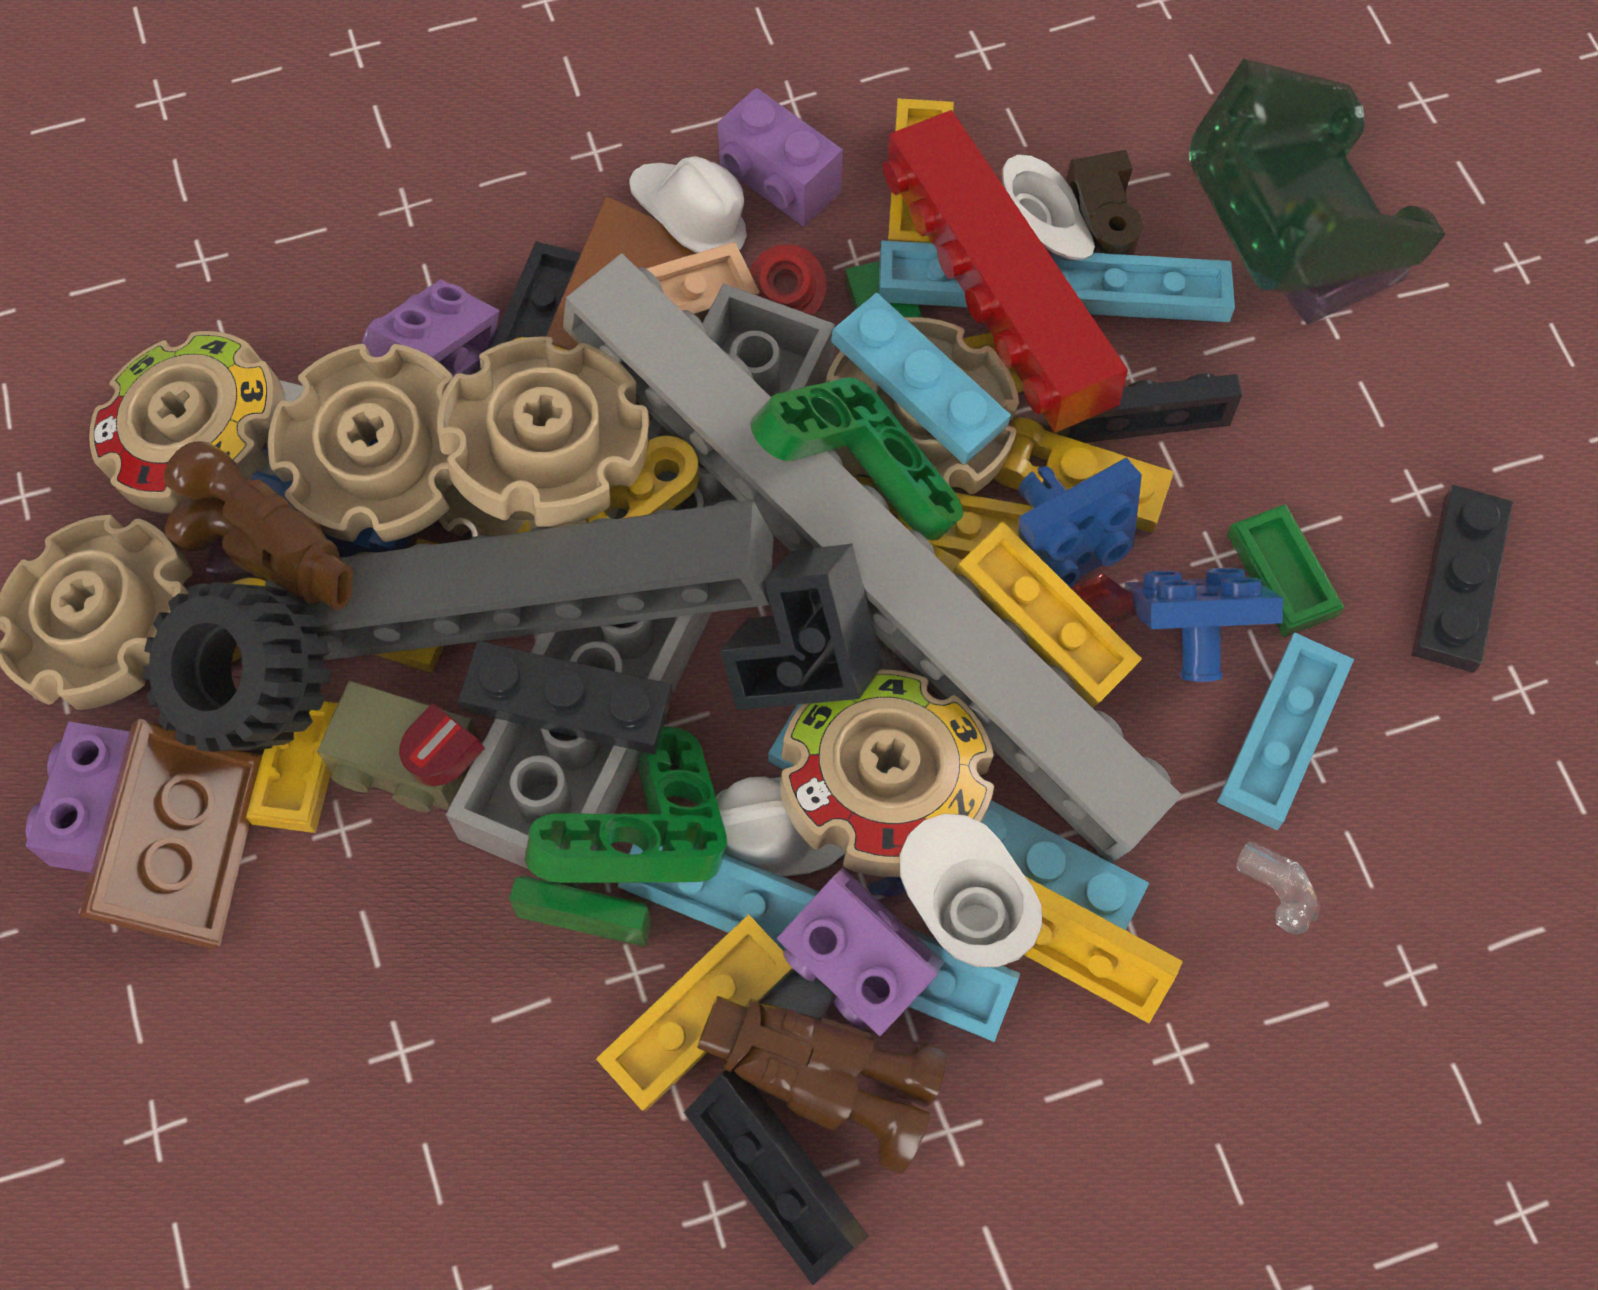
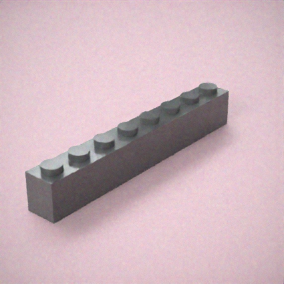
[265,500,773,661]

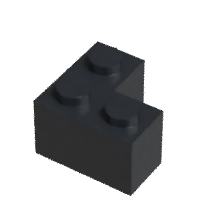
[720,543,883,710]

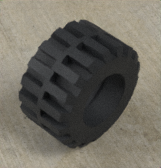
[143,582,330,752]

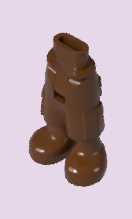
[164,441,353,610]
[697,995,947,1175]

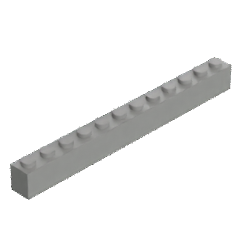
[563,253,1182,863]

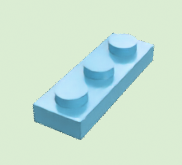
[831,292,1011,465]
[1217,632,1354,830]

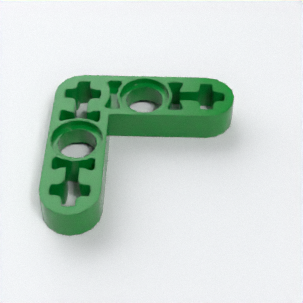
[750,378,963,541]
[524,726,727,883]

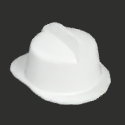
[1001,155,1095,260]
[629,156,747,253]
[716,777,845,877]
[900,814,1042,967]

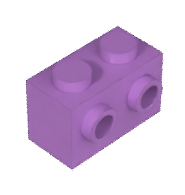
[717,88,843,227]
[362,279,500,377]
[25,721,130,873]
[777,867,944,1036]

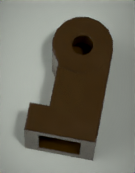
[1066,150,1143,255]

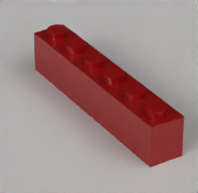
[883,110,1128,433]

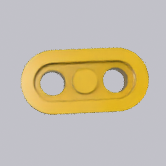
[586,436,699,523]

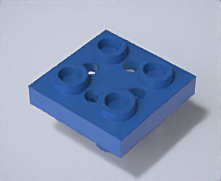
[1018,457,1142,588]
[1125,568,1283,682]

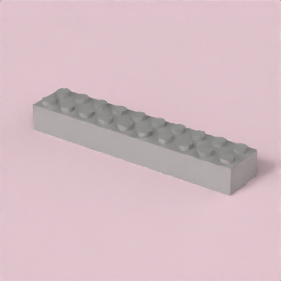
[446,283,835,888]

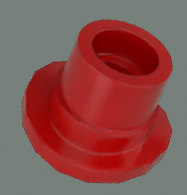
[749,244,827,316]

